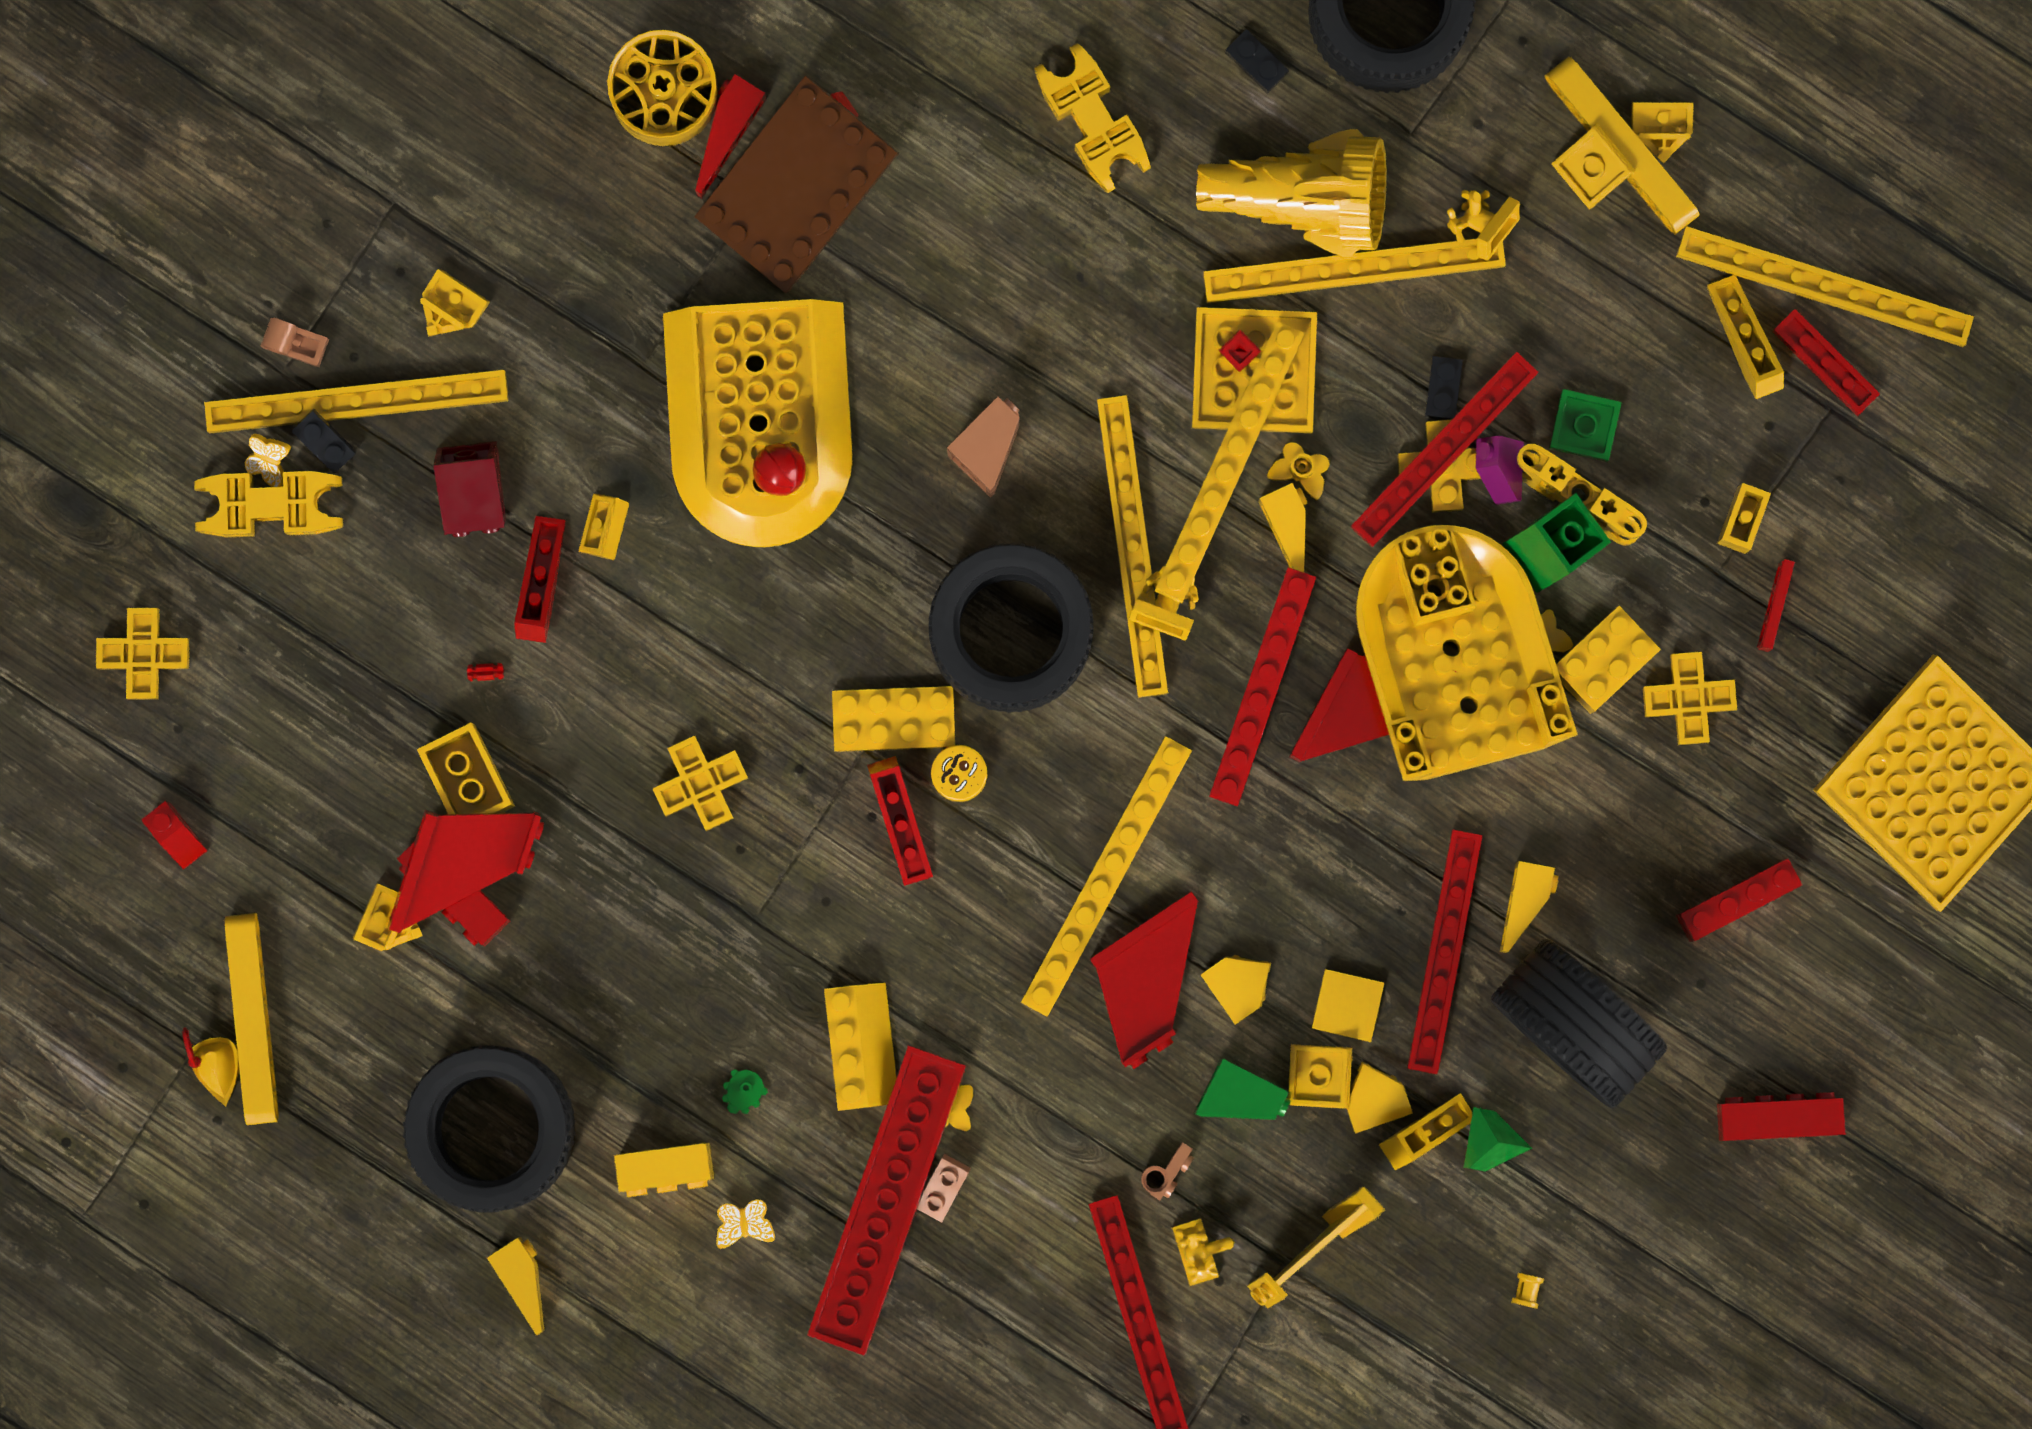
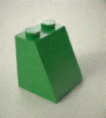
[1502,493,1611,593]
[1193,1059,1291,1120]

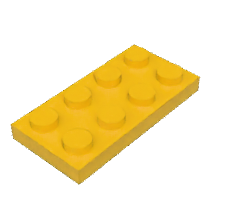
[832,686,955,752]

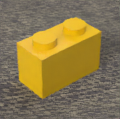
[1717,483,1771,554]

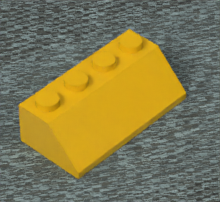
[824,983,897,1111]

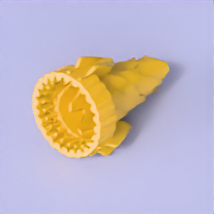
[1196,129,1387,257]

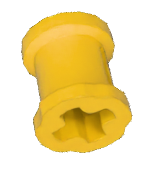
[1511,1273,1544,1309]

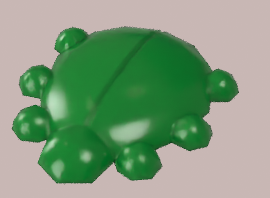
[722,1069,768,1114]

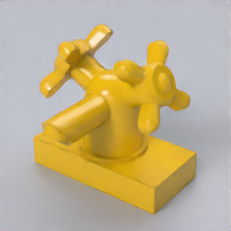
[1447,190,1520,261]
[1129,566,1199,641]
[1172,1218,1234,1286]

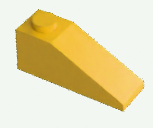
[1258,483,1308,572]
[1500,861,1558,953]
[1379,1093,1473,1170]
[487,1237,545,1335]

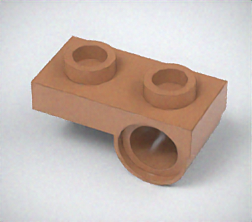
[261,318,329,367]
[1141,1142,1194,1200]
[917,1153,971,1223]

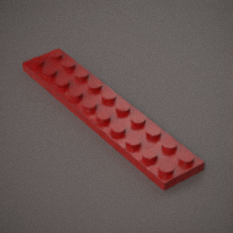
[807,1045,966,1356]

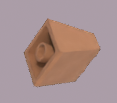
[947,397,1020,498]

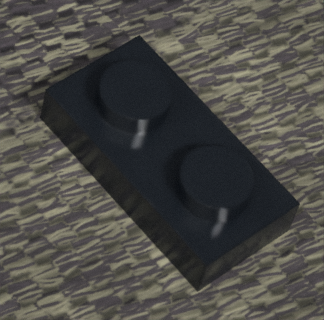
[1225,29,1289,94]
[1424,356,1463,420]
[291,409,357,474]

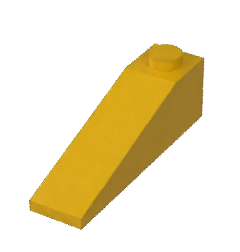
[1707,275,1784,399]

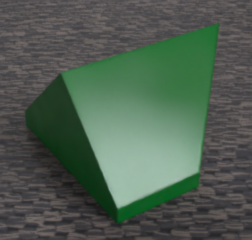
[1464,1107,1532,1171]

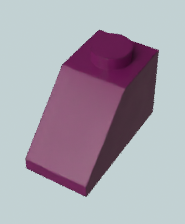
[1476,435,1524,504]

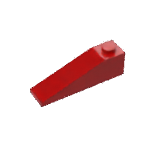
[695,74,767,199]
[514,516,566,643]
[867,756,933,886]

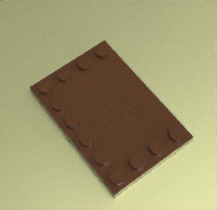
[694,76,899,293]

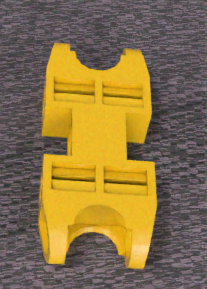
[1034,43,1151,193]
[1517,444,1647,546]
[194,471,343,537]

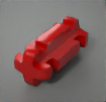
[467,663,504,681]

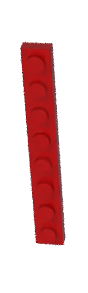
[1351,352,1539,548]
[1209,567,1316,807]
[1407,830,1483,1075]
[1088,1195,1188,1429]

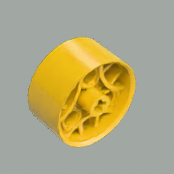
[607,30,718,146]

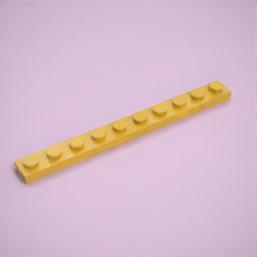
[1676,226,1974,347]
[1203,239,1506,303]
[1155,321,1305,604]
[204,370,509,434]
[1097,395,1168,698]
[1021,736,1192,1017]

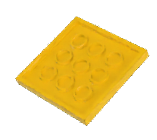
[1192,307,1317,433]

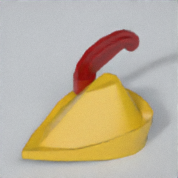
[182,1027,239,1107]

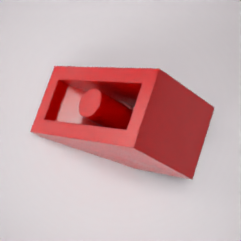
[141,801,208,869]

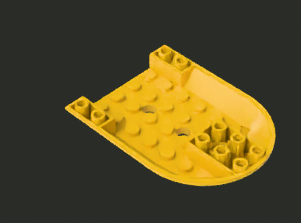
[663,299,852,547]
[1356,525,1578,781]

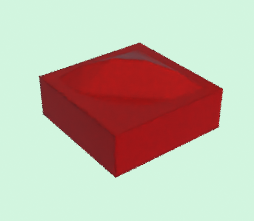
[1218,329,1261,372]

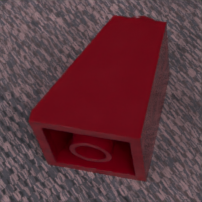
[433,441,506,537]

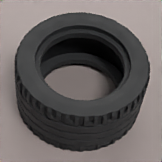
[1308,0,1476,93]
[929,543,1093,713]
[1491,939,1667,1108]
[403,1045,575,1212]

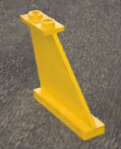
[1247,1187,1385,1308]

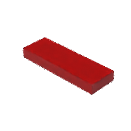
[1757,559,1795,652]

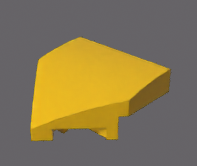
[1632,102,1693,164]
[420,269,490,336]
[352,883,423,951]
[1201,955,1271,1025]
[1347,1062,1413,1134]

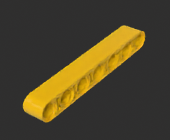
[1545,56,1699,234]
[225,913,279,1125]

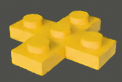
[1398,420,1481,513]
[96,608,189,699]
[1643,652,1737,745]
[653,736,748,831]

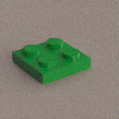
[1549,389,1622,462]

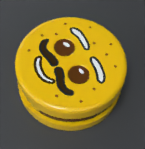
[931,745,987,802]

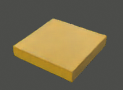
[1552,124,1636,210]
[1311,969,1384,1042]
[1288,1044,1352,1109]

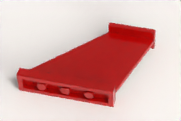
[1289,648,1458,762]
[388,810,544,933]
[1090,892,1198,1069]

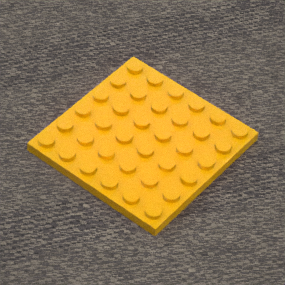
[1813,654,2032,912]

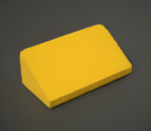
[578,493,629,560]

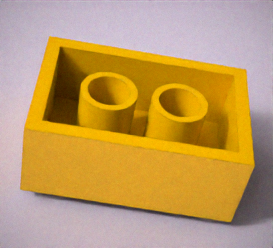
[1556,606,1661,714]
[417,722,515,815]
[614,1143,714,1197]

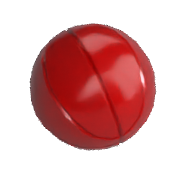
[753,443,806,497]

